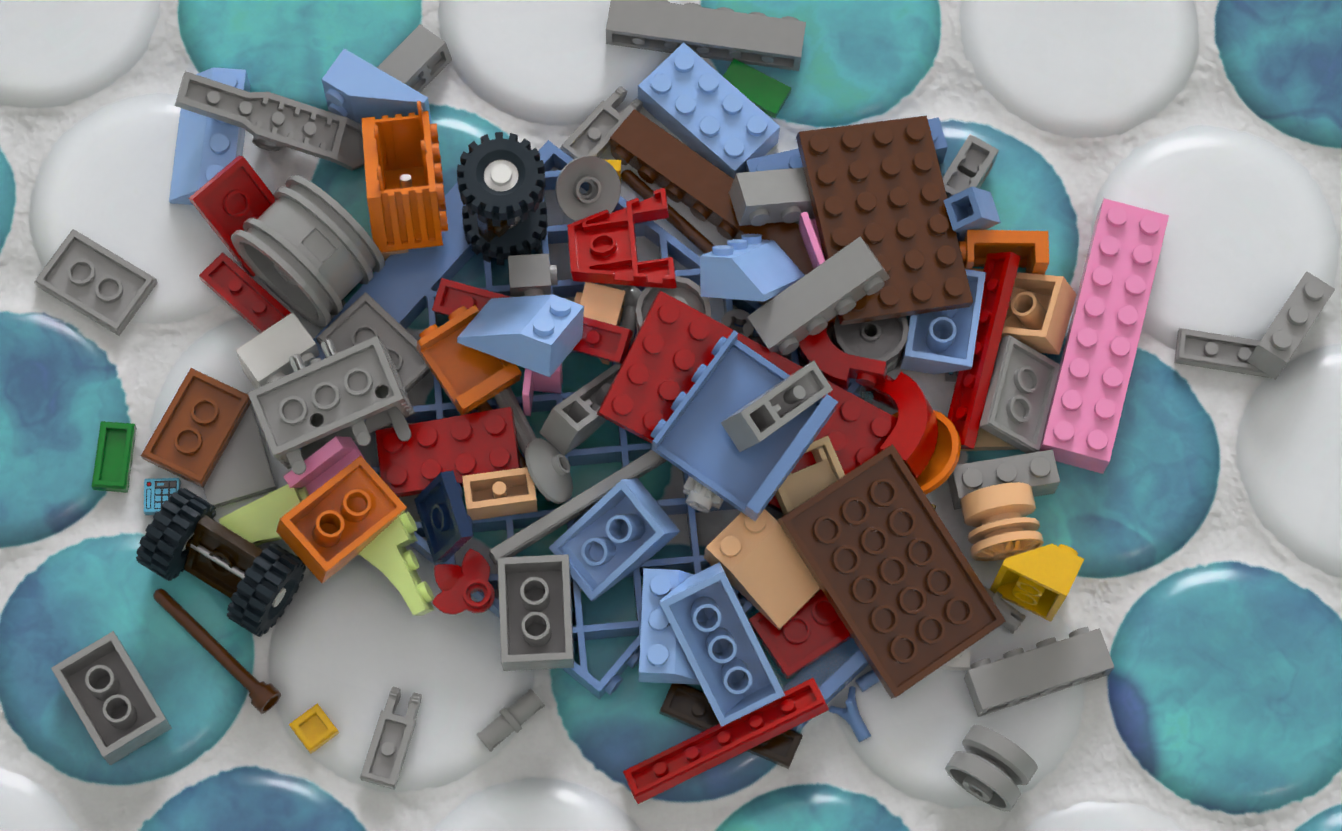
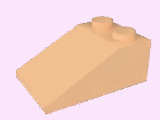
[972,268,1077,355]
[704,509,821,630]

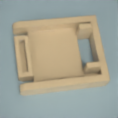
[775,436,845,515]

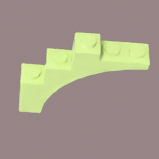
[218,484,435,616]

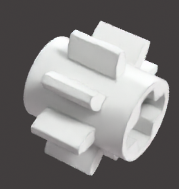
[683,476,723,513]

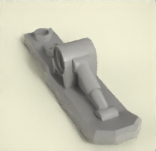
[175,71,365,171]

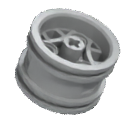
[231,175,385,327]

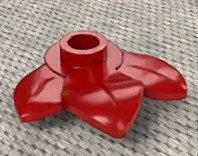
[432,549,495,615]

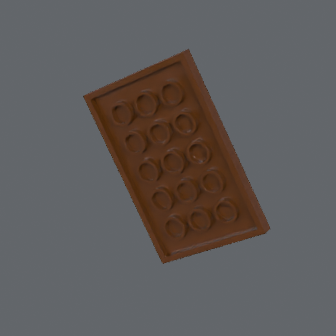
[796,115,973,325]
[777,444,1006,699]

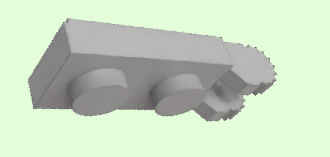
[560,86,643,159]
[360,687,422,790]

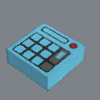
[144,478,181,515]

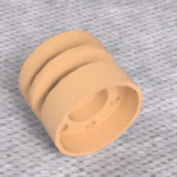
[960,482,1044,561]

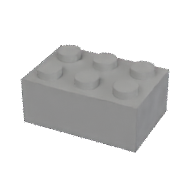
[497,554,574,671]
[51,631,172,765]

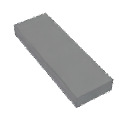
[1174,328,1272,378]

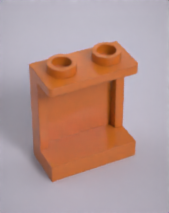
[958,230,1049,275]
[416,305,522,415]

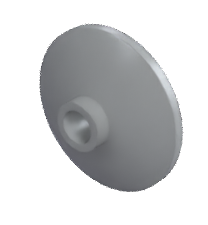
[555,156,621,221]
[525,438,573,504]

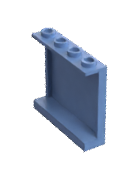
[650,330,838,522]

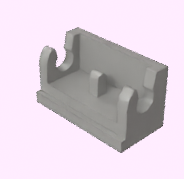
[377,24,452,93]

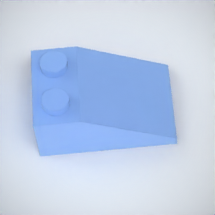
[322,49,432,124]
[457,294,584,377]
[549,478,680,601]

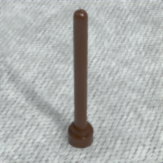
[621,169,715,254]
[153,589,281,714]

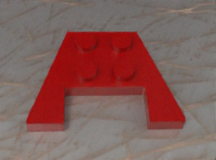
[567,188,677,289]

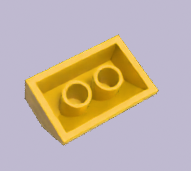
[990,544,1084,622]

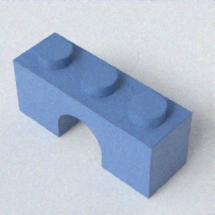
[943,187,1001,242]

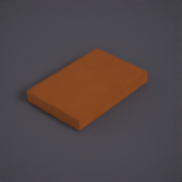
[141,368,251,488]

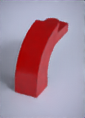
[798,321,887,391]
[863,372,938,478]

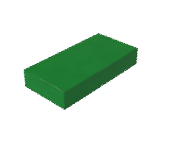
[723,58,791,118]
[92,421,137,493]

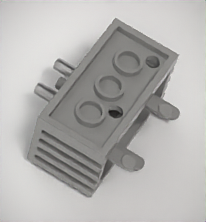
[247,336,415,475]

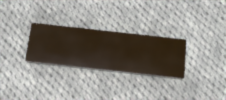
[660,683,803,769]

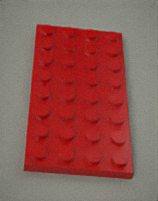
[597,291,898,513]

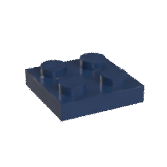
[414,471,474,564]

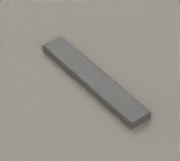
[489,450,667,566]

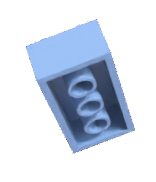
[638,42,780,179]

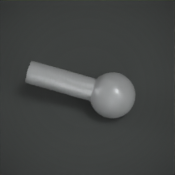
[621,286,642,346]

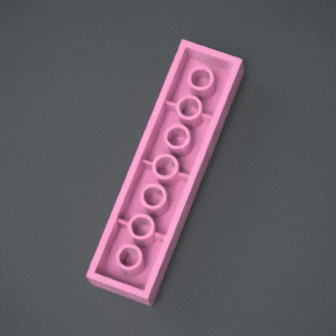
[1040,198,1169,474]

